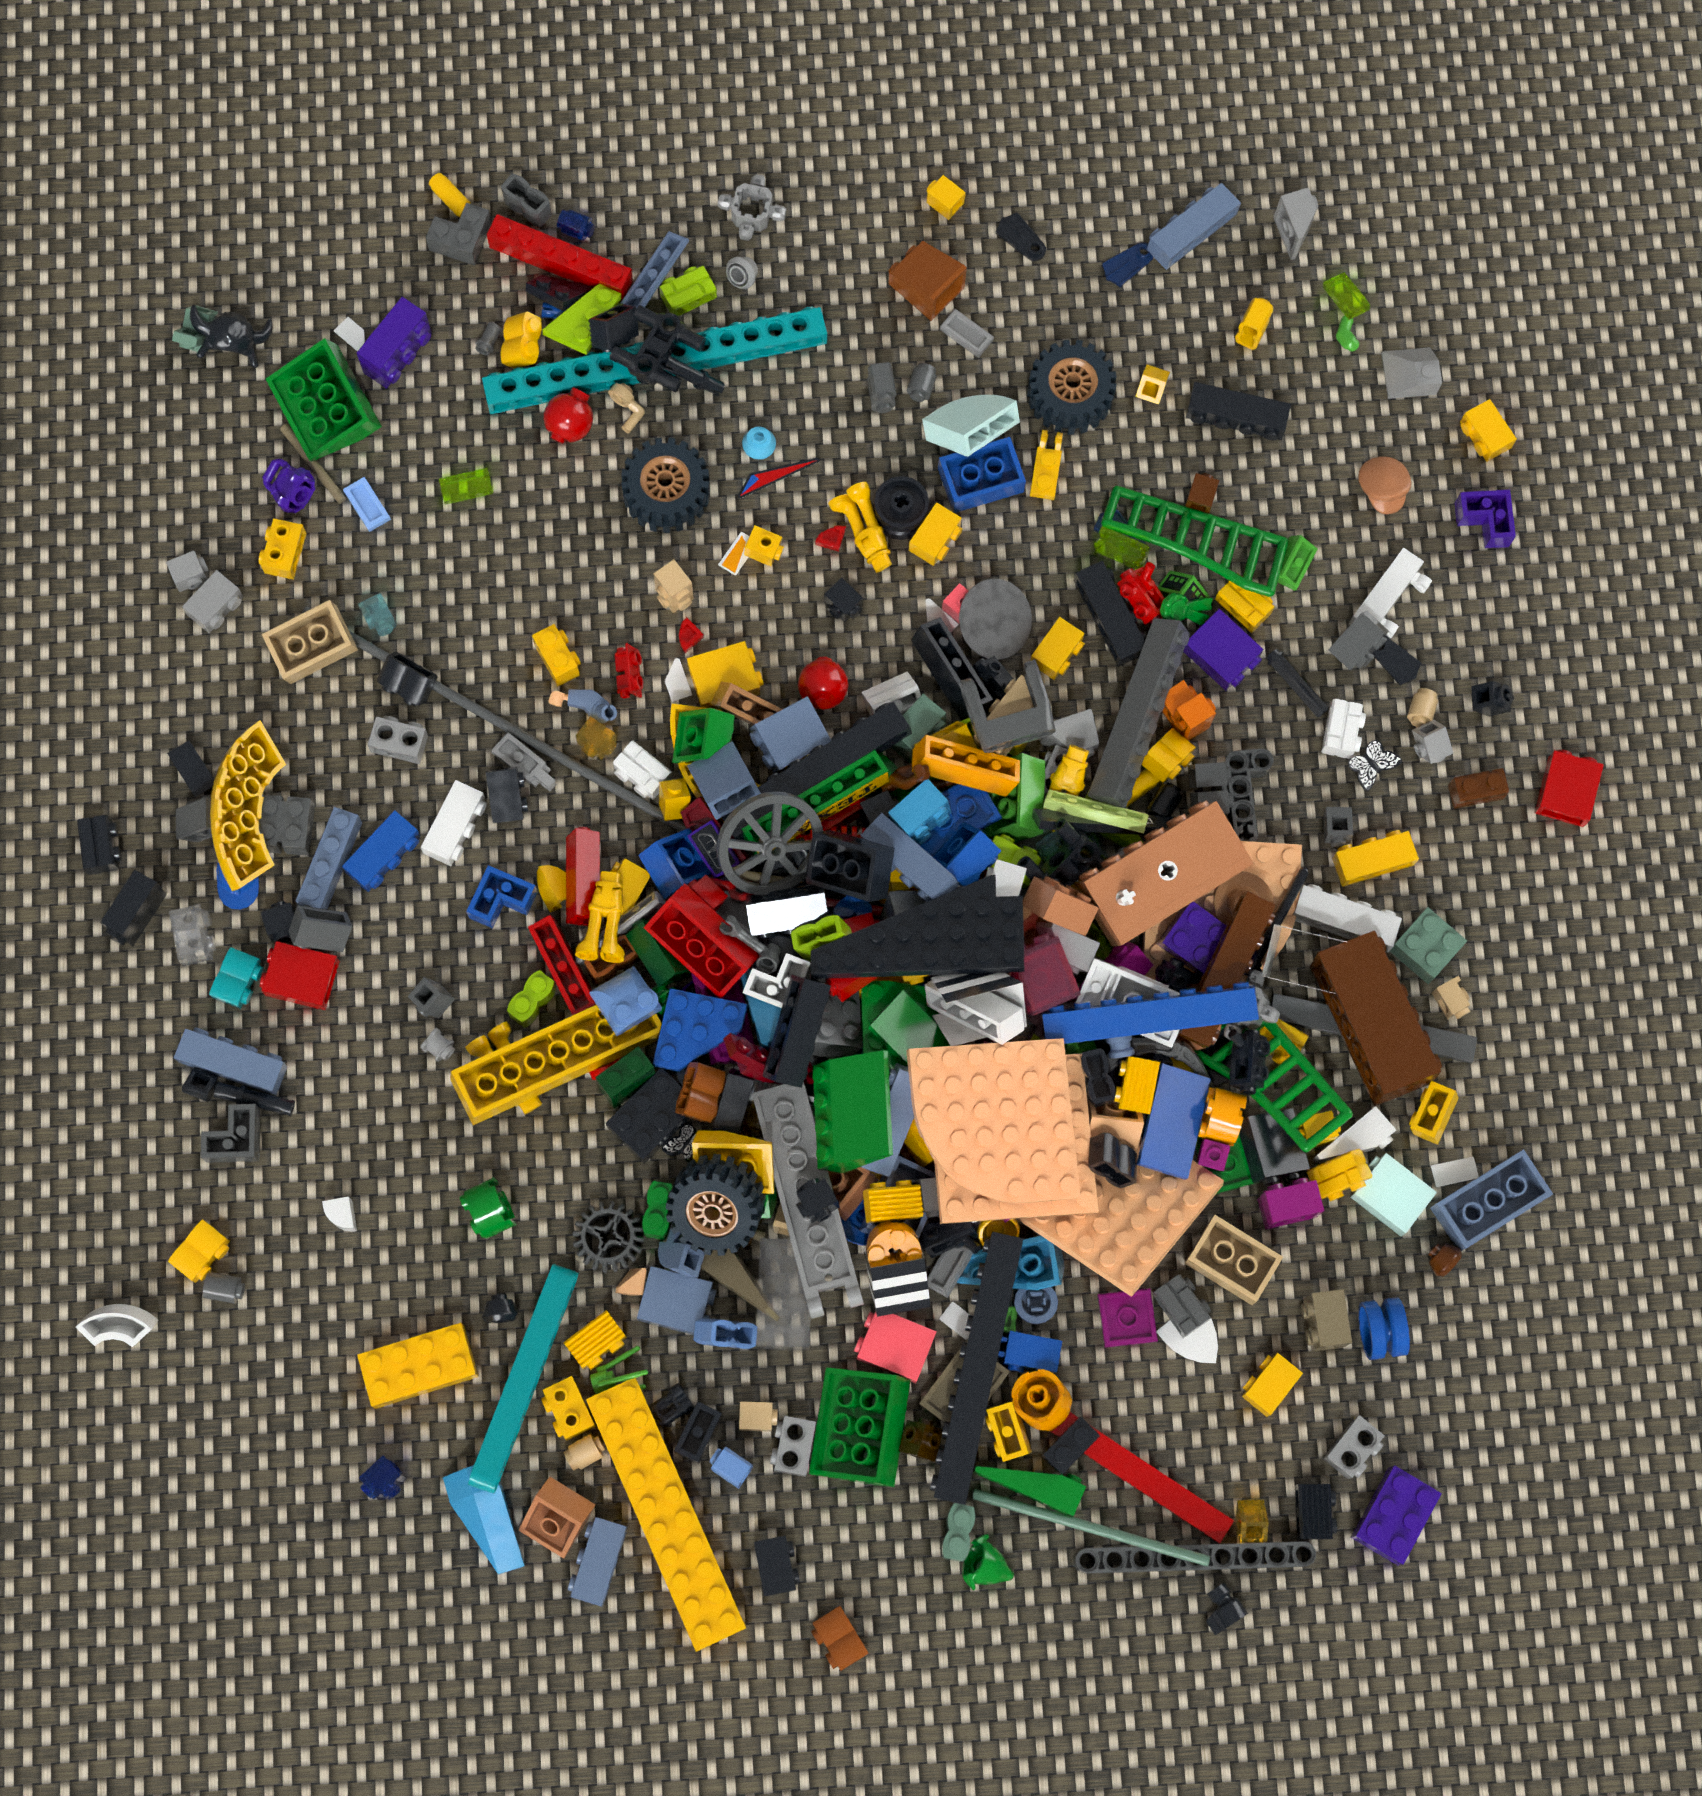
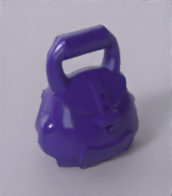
[262,459,315,513]

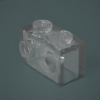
[169,904,216,966]

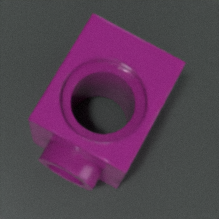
[1196,1138,1230,1172]

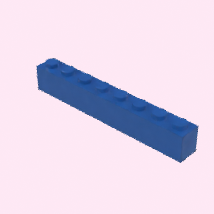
[1042,982,1259,1044]

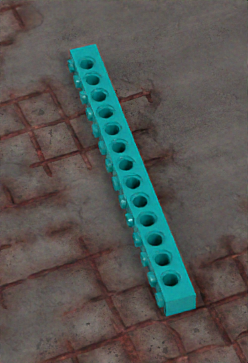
[482,307,827,415]

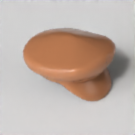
[1358,457,1412,514]

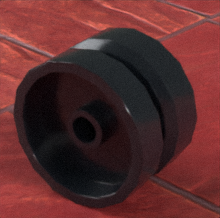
[873,476,929,540]

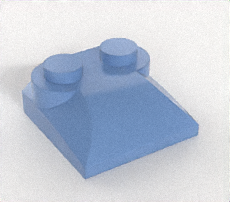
[589,966,662,1036]

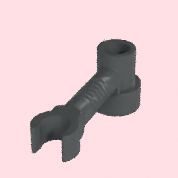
[719,915,781,974]

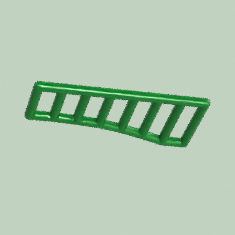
[1101,486,1289,597]
[1194,1002,1353,1153]

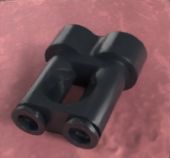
[649,1383,695,1428]

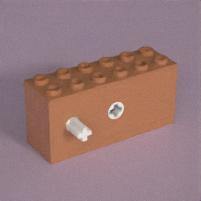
[1075,800,1254,947]

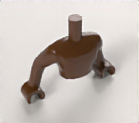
[881,763,956,793]

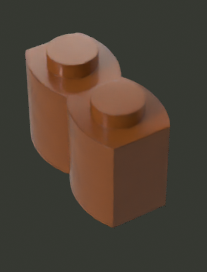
[584,935,639,984]
[675,1062,726,1123]
[811,1606,869,1671]

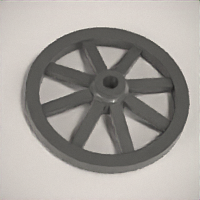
[716,792,823,895]

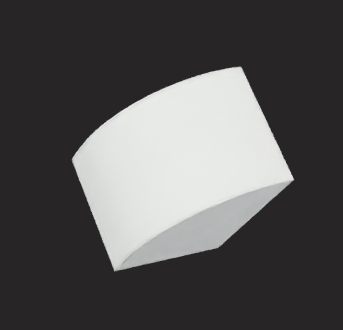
[322,1196,357,1232]

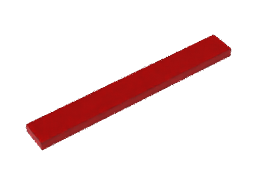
[1050,1412,1234,1544]

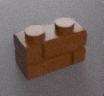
[1448,768,1509,809]

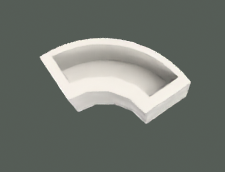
[76,1304,158,1347]

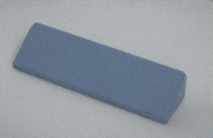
[620,231,689,309]

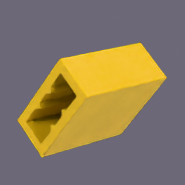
[687,641,764,709]

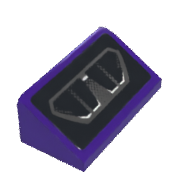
[688,820,741,878]

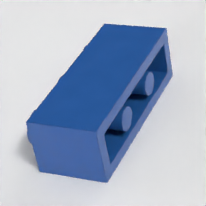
[342,810,420,892]

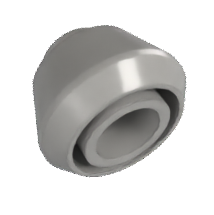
[726,257,758,289]

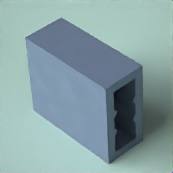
[750,696,831,773]
[687,741,761,820]
[637,1266,717,1335]

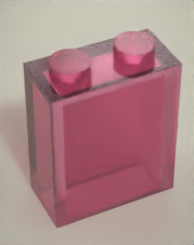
[1010,933,1081,1015]

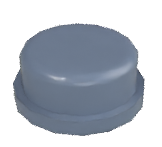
[1014,1287,1058,1324]

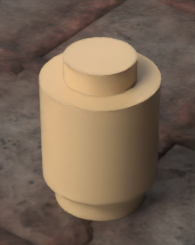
[1407,688,1438,727]
[563,1433,606,1471]

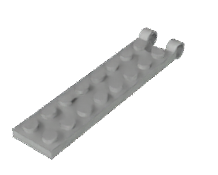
[752,1082,864,1319]

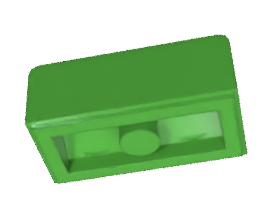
[1278,535,1318,591]

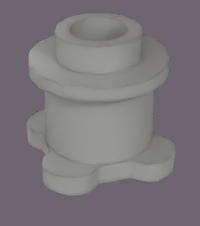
[420,1028,455,1062]

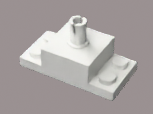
[1076,958,1180,1048]

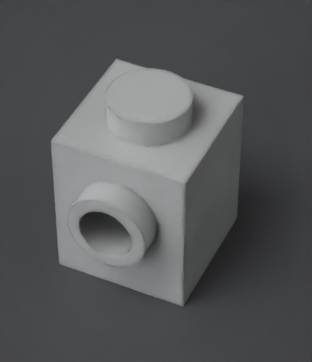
[166,551,209,592]
[1412,720,1453,764]

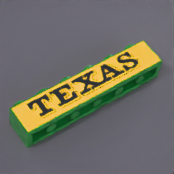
[742,750,889,855]

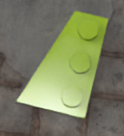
[542,284,621,355]

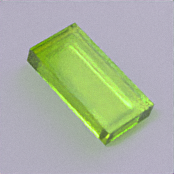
[1323,272,1370,320]
[439,468,494,505]

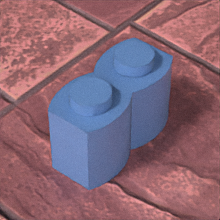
[693,1318,758,1349]
[709,1447,753,1489]

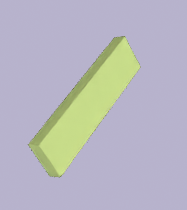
[1043,789,1149,833]

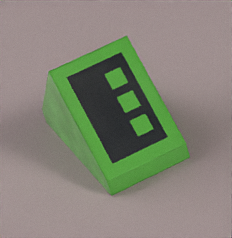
[1158,570,1210,612]

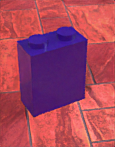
[1183,609,1264,691]

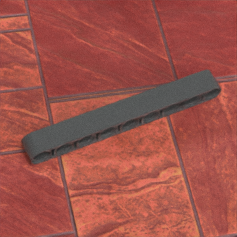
[1073,1542,1316,1574]

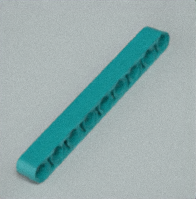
[468,1264,579,1494]

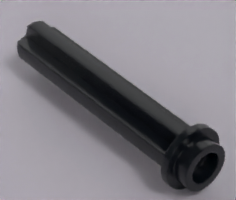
[1266,649,1328,717]

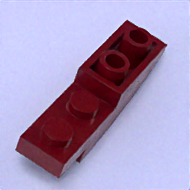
[723,1033,814,1085]

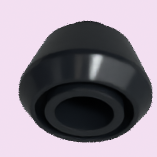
[482,1294,519,1323]

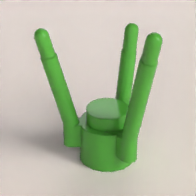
[590,1346,648,1395]

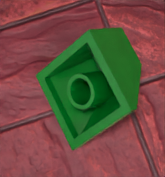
[672,708,735,763]

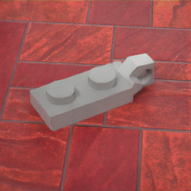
[491,732,557,792]

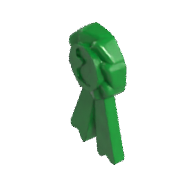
[1160,593,1213,626]

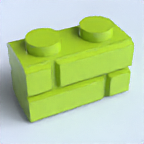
[659,266,717,316]

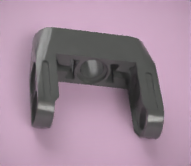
[960,660,1056,753]

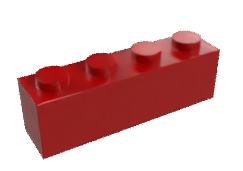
[528,915,596,1016]

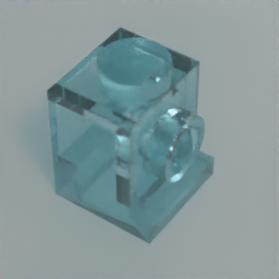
[358,593,397,636]

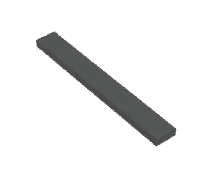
[1271,993,1477,1064]

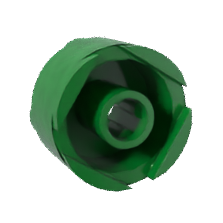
[459,1177,516,1239]

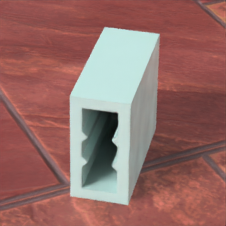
[1350,1153,1437,1236]

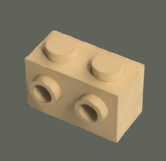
[653,559,694,613]

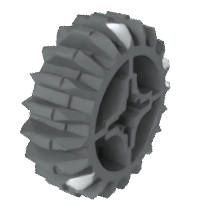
[573,1201,644,1273]

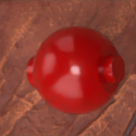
[543,387,593,444]
[798,657,848,710]

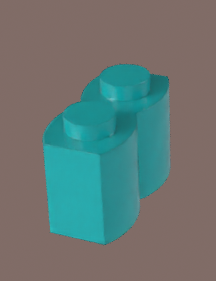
[209,947,263,1009]

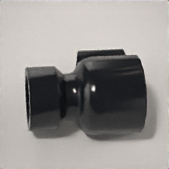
[1206,1582,1248,1635]

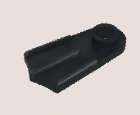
[995,212,1046,261]
[1372,636,1422,686]

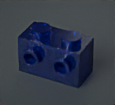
[359,1455,408,1501]

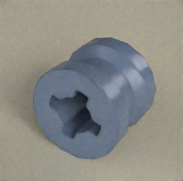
[1106,1035,1135,1058]

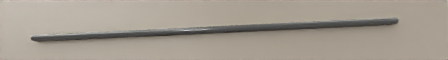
[302,606,748,863]

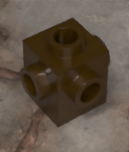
[898,1418,943,1462]

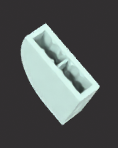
[922,395,1020,457]

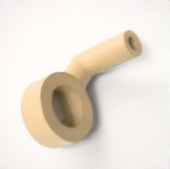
[608,383,645,433]

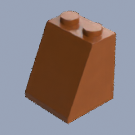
[888,241,967,321]

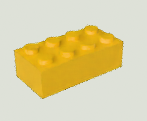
[357,1323,479,1409]

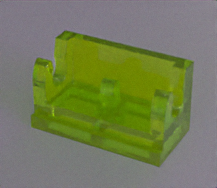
[1094,526,1151,570]

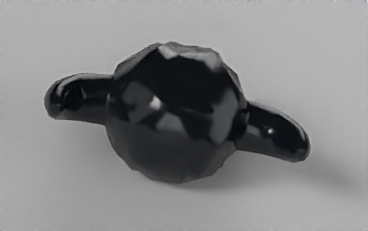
[190,305,273,368]

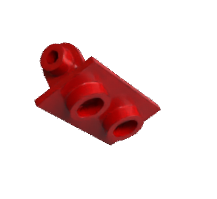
[614,643,644,699]

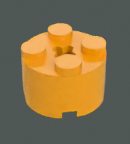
[1198,1087,1247,1146]
[866,1221,922,1268]
[1012,1369,1072,1431]

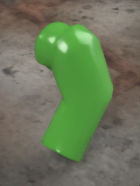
[1336,316,1359,352]

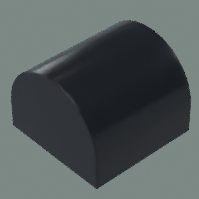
[182,1067,218,1102]

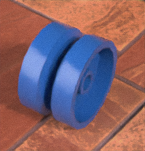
[1358,1297,1410,1360]

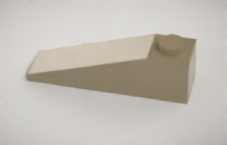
[700,1248,780,1322]

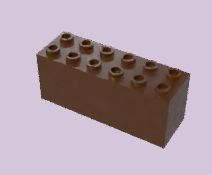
[1309,930,1442,1107]

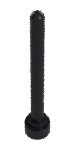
[1244,867,1309,976]

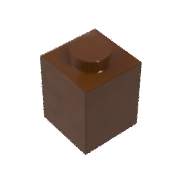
[1186,473,1220,513]

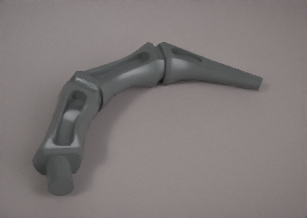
[1085,1037,1214,1089]

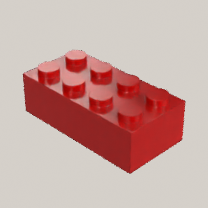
[644,883,759,999]

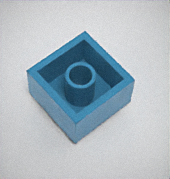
[888,779,952,844]

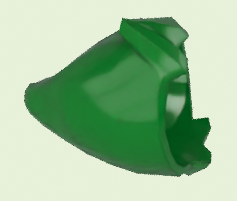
[962,1534,1014,1591]

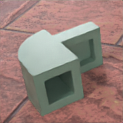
[172,305,218,352]

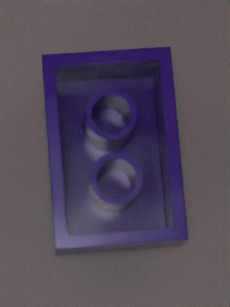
[357,297,431,389]
[1156,901,1226,977]
[1350,1465,1442,1566]

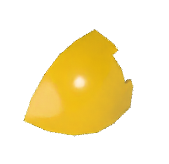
[537,865,566,913]

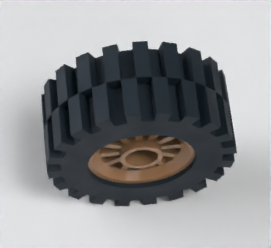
[1027,340,1117,435]
[621,437,710,533]
[666,1154,766,1256]

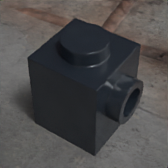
[824,578,863,622]

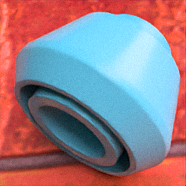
[742,427,776,459]

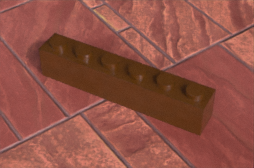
[1178,891,1276,1048]

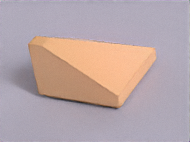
[615,1268,647,1296]

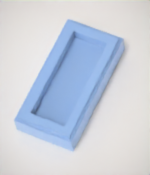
[343,477,391,532]

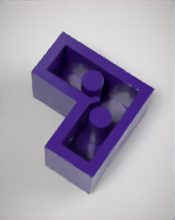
[1454,490,1516,548]

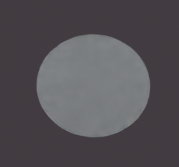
[959,579,1032,659]

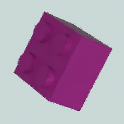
[1257,1178,1324,1230]

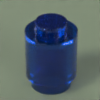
[557,209,595,241]

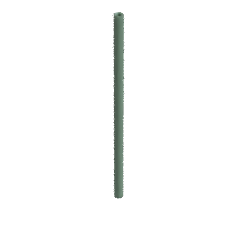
[972,1489,1211,1567]

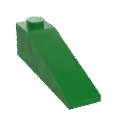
[973,1466,1086,1517]

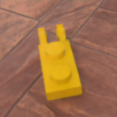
[1030,430,1063,500]

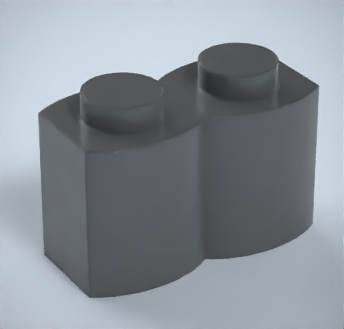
[501,174,552,227]
[867,362,896,413]

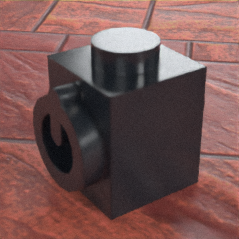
[1471,681,1514,717]
[260,901,296,943]
[796,1178,840,1223]

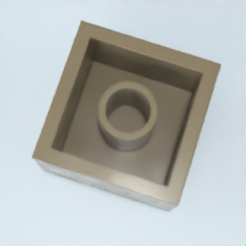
[1301,1289,1352,1352]

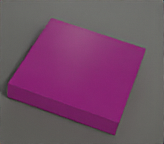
[1097,1288,1158,1348]

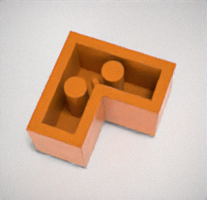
[1162,680,1216,741]

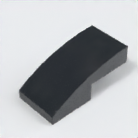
[167,740,214,797]

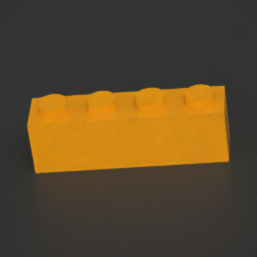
[912,735,1020,797]

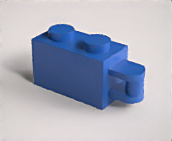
[998,1331,1062,1374]

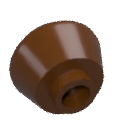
[1428,1243,1462,1277]

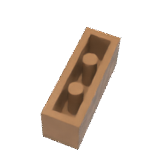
[711,681,783,726]

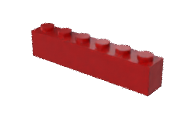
[487,214,633,301]

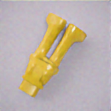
[828,482,892,573]
[1044,745,1089,835]
[575,871,625,963]
[465,1021,543,1115]

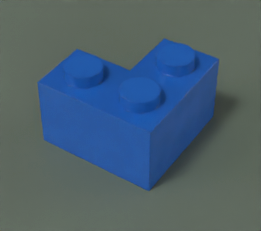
[466,865,538,929]

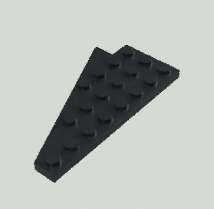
[811,875,1025,979]

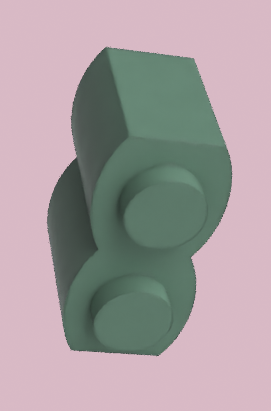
[941,1503,975,1562]

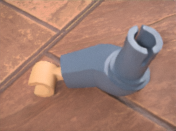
[548,689,617,724]

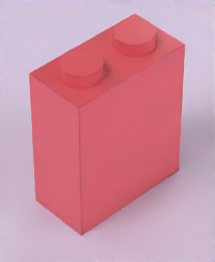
[854,1312,937,1384]

